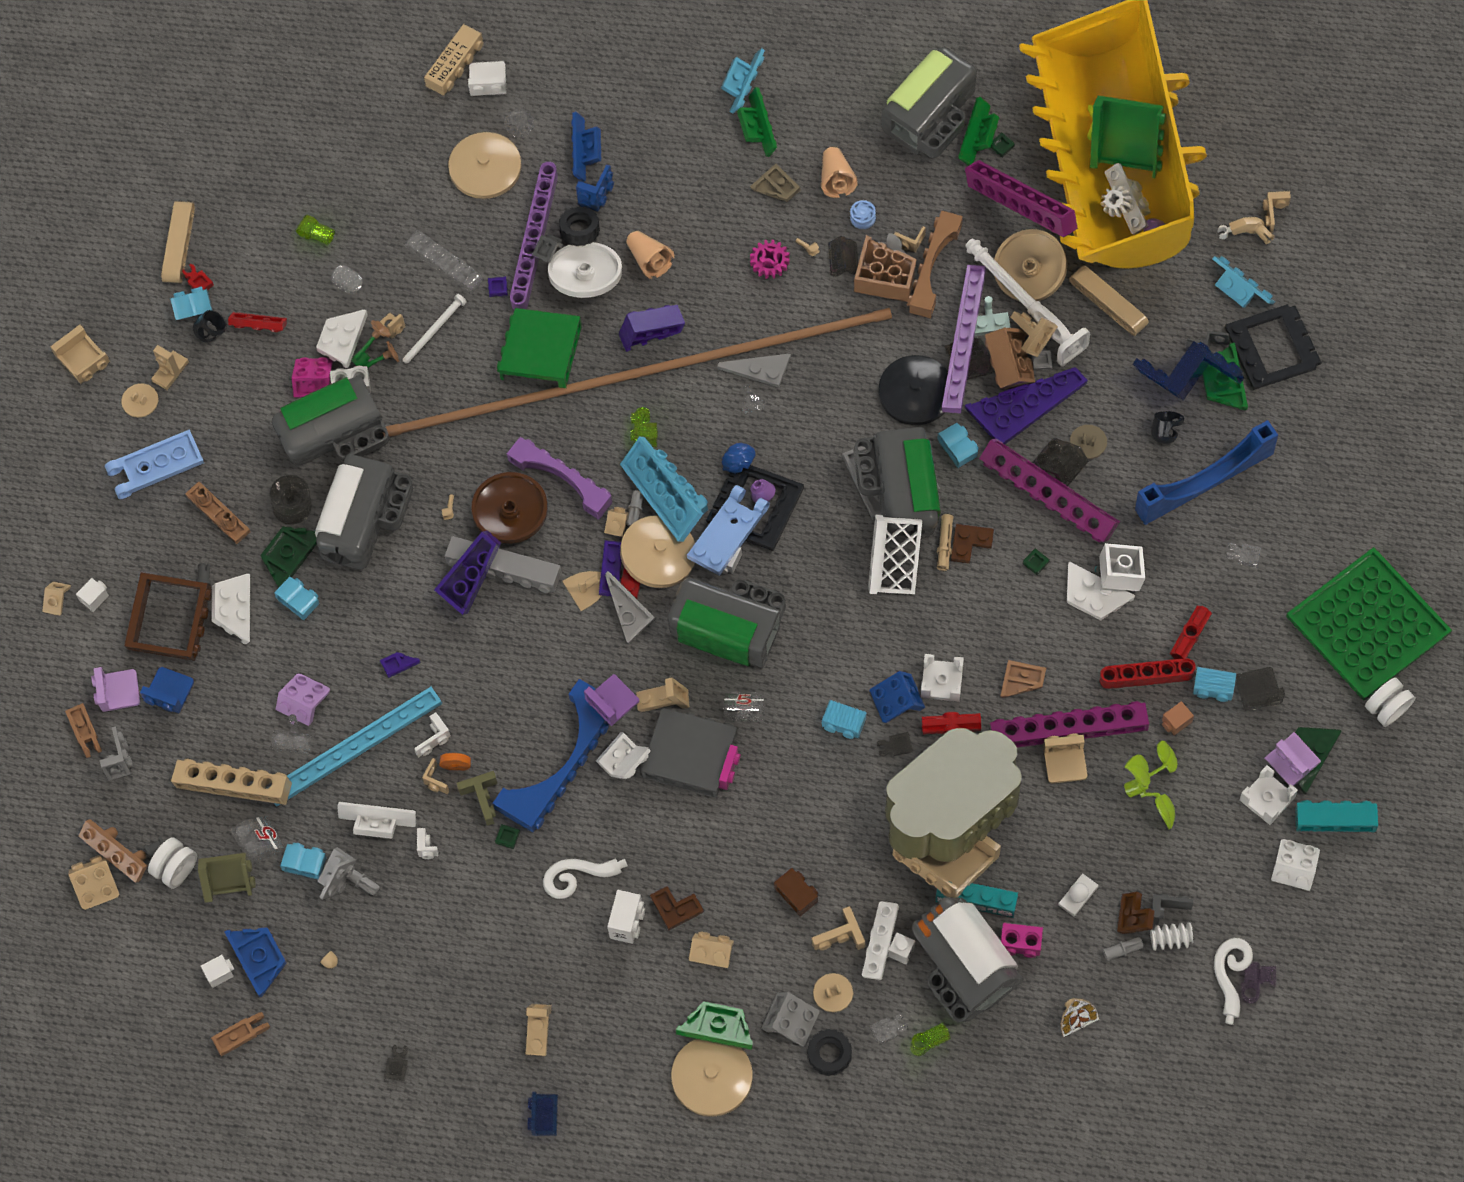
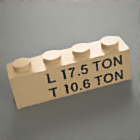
[424,24,483,95]

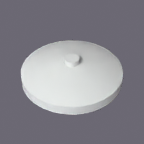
[548,242,622,298]

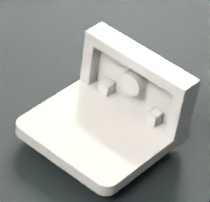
[468,61,506,96]
[596,732,650,779]
[1271,839,1320,891]

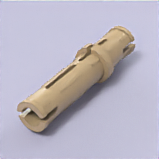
[937,514,953,571]

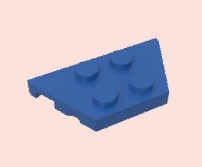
[224,928,286,998]

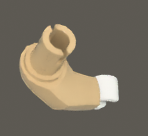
[1218,217,1275,244]

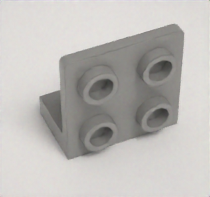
[99,726,133,780]
[317,847,356,900]
[761,992,819,1046]

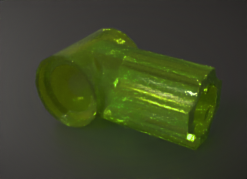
[296,215,335,245]
[910,1023,951,1056]

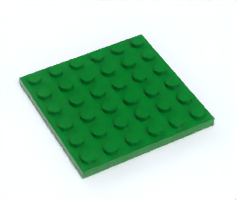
[1286,547,1452,701]

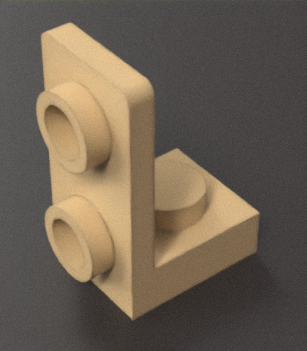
[1263,191,1290,233]

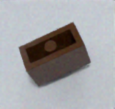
[774,868,818,917]

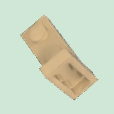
[1011,311,1058,357]
[151,345,189,390]
[636,678,689,712]
[812,906,865,951]
[526,1004,552,1056]

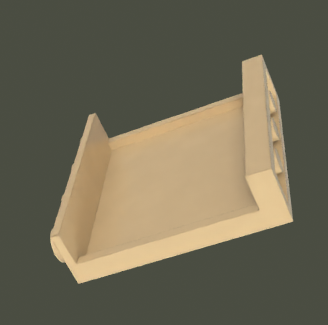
[892,836,1001,898]

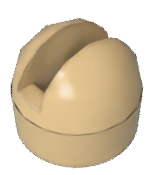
[320,951,338,968]

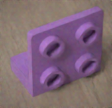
[584,674,640,726]

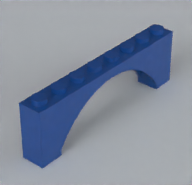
[1135,420,1278,525]
[492,679,609,833]

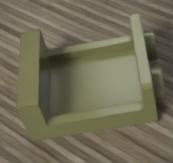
[198,853,256,903]

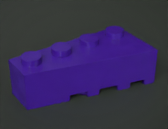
[434,531,501,615]

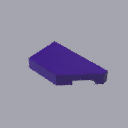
[380,652,421,678]

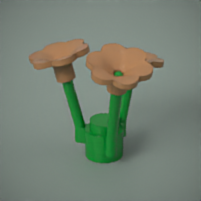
[351,320,400,368]

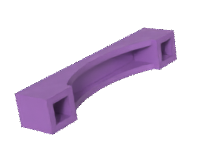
[507,437,612,520]

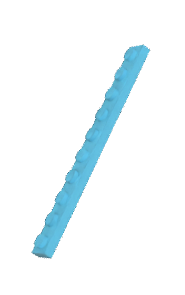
[266,687,442,807]

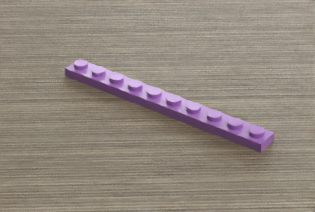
[942,265,986,413]

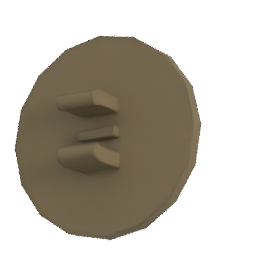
[1070,425,1107,459]

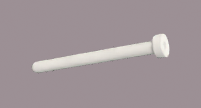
[402,294,467,364]

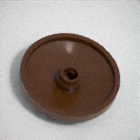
[472,472,548,544]

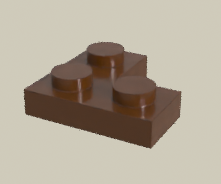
[951,524,994,563]
[650,886,704,930]
[1117,892,1155,934]

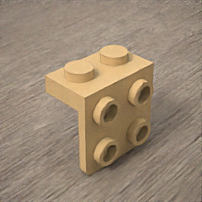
[1043,733,1087,784]
[68,855,119,909]

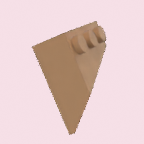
[854,235,917,302]
[985,327,1035,389]

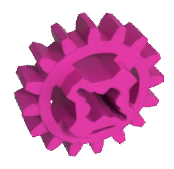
[750,240,790,279]

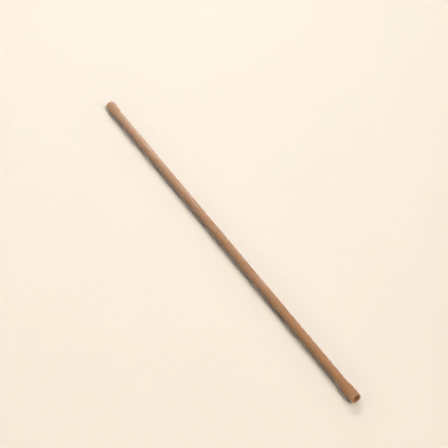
[383,308,892,437]

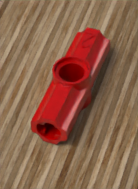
[1170,605,1212,659]
[922,712,982,735]

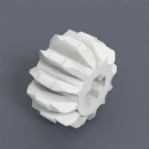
[1101,186,1133,217]

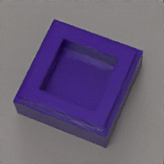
[488,277,508,297]

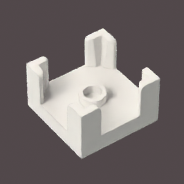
[921,654,964,702]
[1240,765,1298,825]

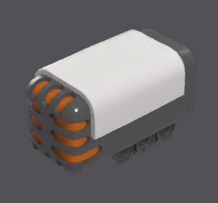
[912,897,1024,1022]

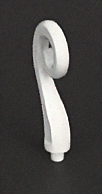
[543,858,628,899]
[1214,938,1253,1025]

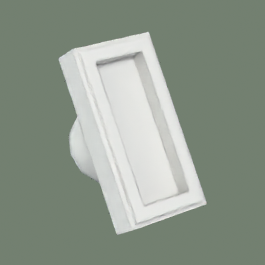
[1058,874,1099,917]

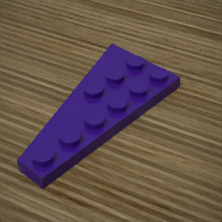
[965,367,1088,444]

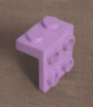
[91,667,140,712]
[275,674,330,726]

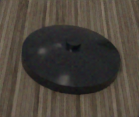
[879,355,948,425]

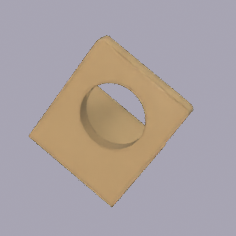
[894,226,926,253]
[380,313,406,339]
[43,582,71,616]
[422,758,449,794]

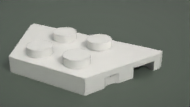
[316,310,368,368]
[1067,562,1135,621]
[212,574,250,644]

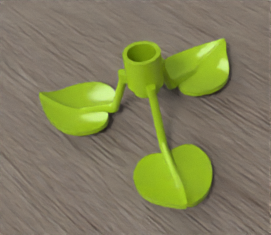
[1124,741,1177,830]

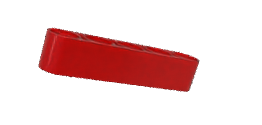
[1099,658,1196,689]

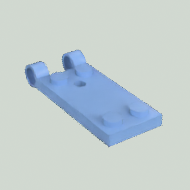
[105,429,204,499]
[687,485,770,576]

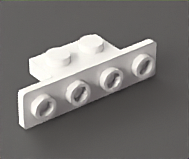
[1105,163,1151,235]
[338,802,416,839]
[862,901,899,980]

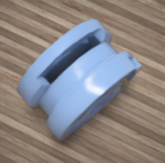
[850,200,876,229]

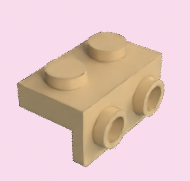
[689,932,734,968]

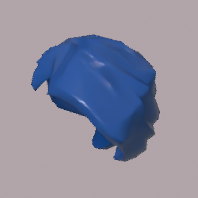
[722,443,756,473]

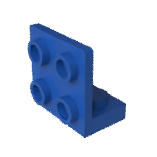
[870,671,925,723]

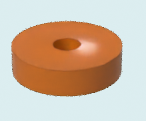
[439,753,471,771]

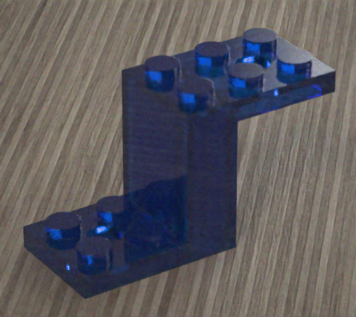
[1132,341,1244,401]

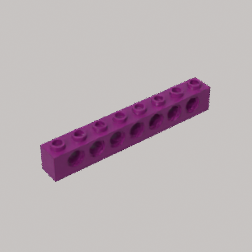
[965,160,1078,237]
[979,439,1120,543]
[990,701,1149,748]

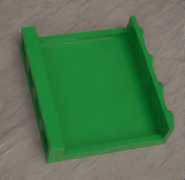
[1090,95,1166,178]
[497,308,582,388]

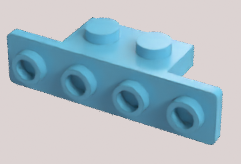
[720,48,765,113]
[1213,256,1275,308]

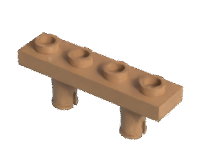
[185,482,250,544]
[79,819,148,883]

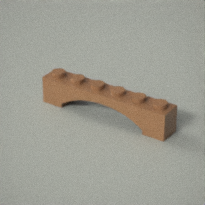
[907,211,963,318]

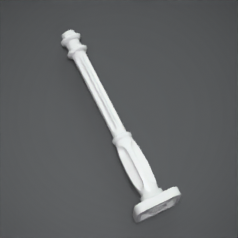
[966,239,1090,367]

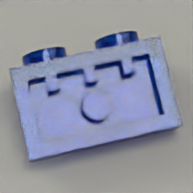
[528,1092,558,1136]

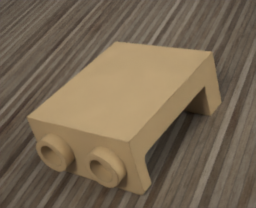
[50,325,110,384]

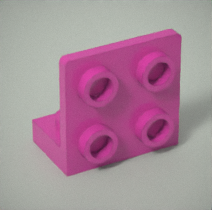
[292,357,333,397]

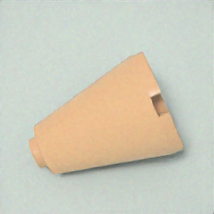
[821,147,857,198]
[626,231,675,279]

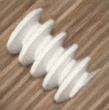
[1150,922,1193,951]

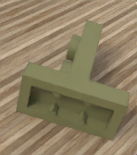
[456,771,498,826]

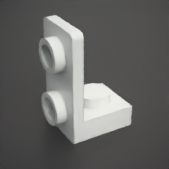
[415,712,451,758]

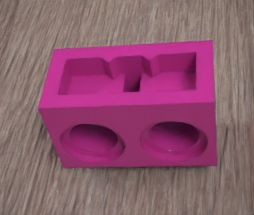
[1001,923,1043,958]

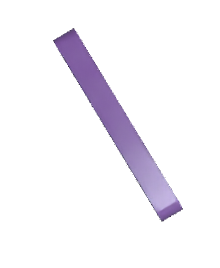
[510,162,558,310]

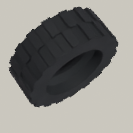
[559,206,600,246]
[807,1029,852,1076]

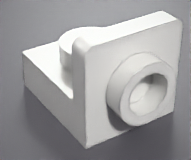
[417,828,438,859]

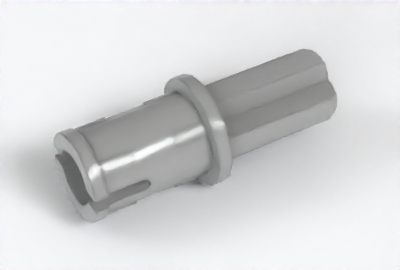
[626,490,644,527]
[347,869,380,895]
[1103,937,1144,962]

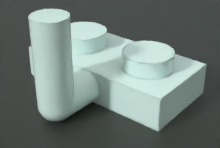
[975,296,1011,336]

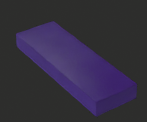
[599,540,622,597]

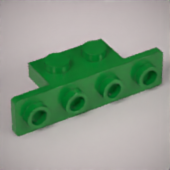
[737,87,777,157]
[958,97,999,166]

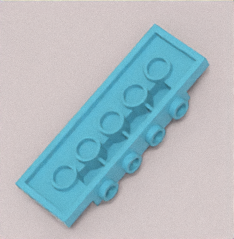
[620,436,703,542]

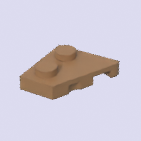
[1000,660,1046,698]

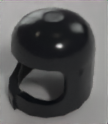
[193,310,226,342]
[1151,411,1184,444]

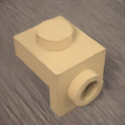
[604,507,628,537]

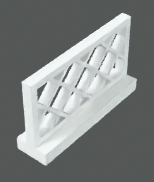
[868,515,922,594]

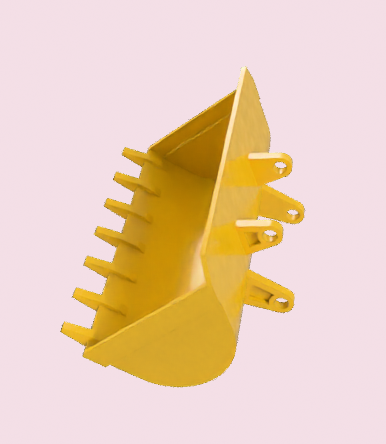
[1019,0,1207,268]

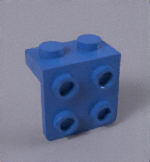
[576,164,614,212]
[140,667,194,714]

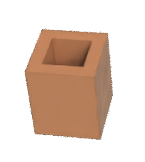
[1162,701,1194,735]

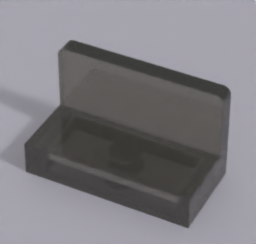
[828,236,858,277]

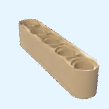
[162,201,195,283]
[1069,265,1149,336]

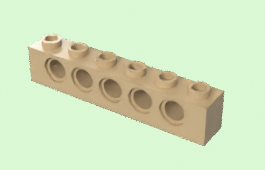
[171,759,292,805]

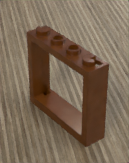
[124,572,212,661]

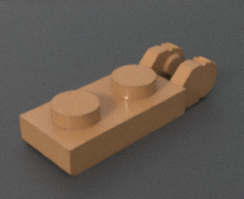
[65,703,102,758]
[211,1012,270,1057]

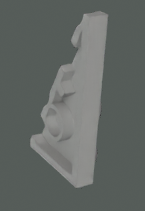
[717,354,791,388]
[605,571,655,644]

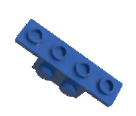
[571,112,601,182]

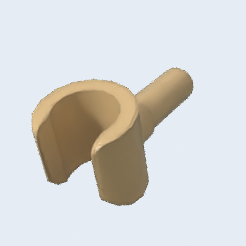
[795,238,820,256]
[442,494,454,520]

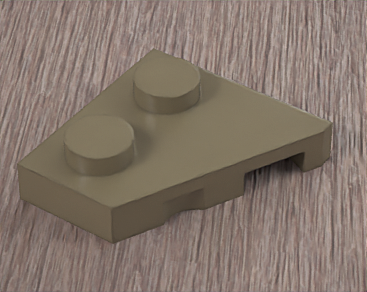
[750,164,801,202]

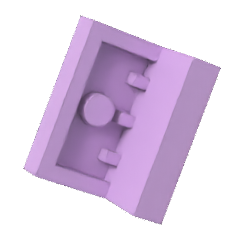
[1265,732,1321,786]

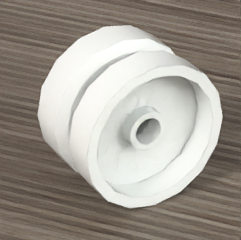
[1365,677,1416,727]
[148,838,197,889]

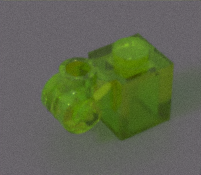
[630,407,658,447]

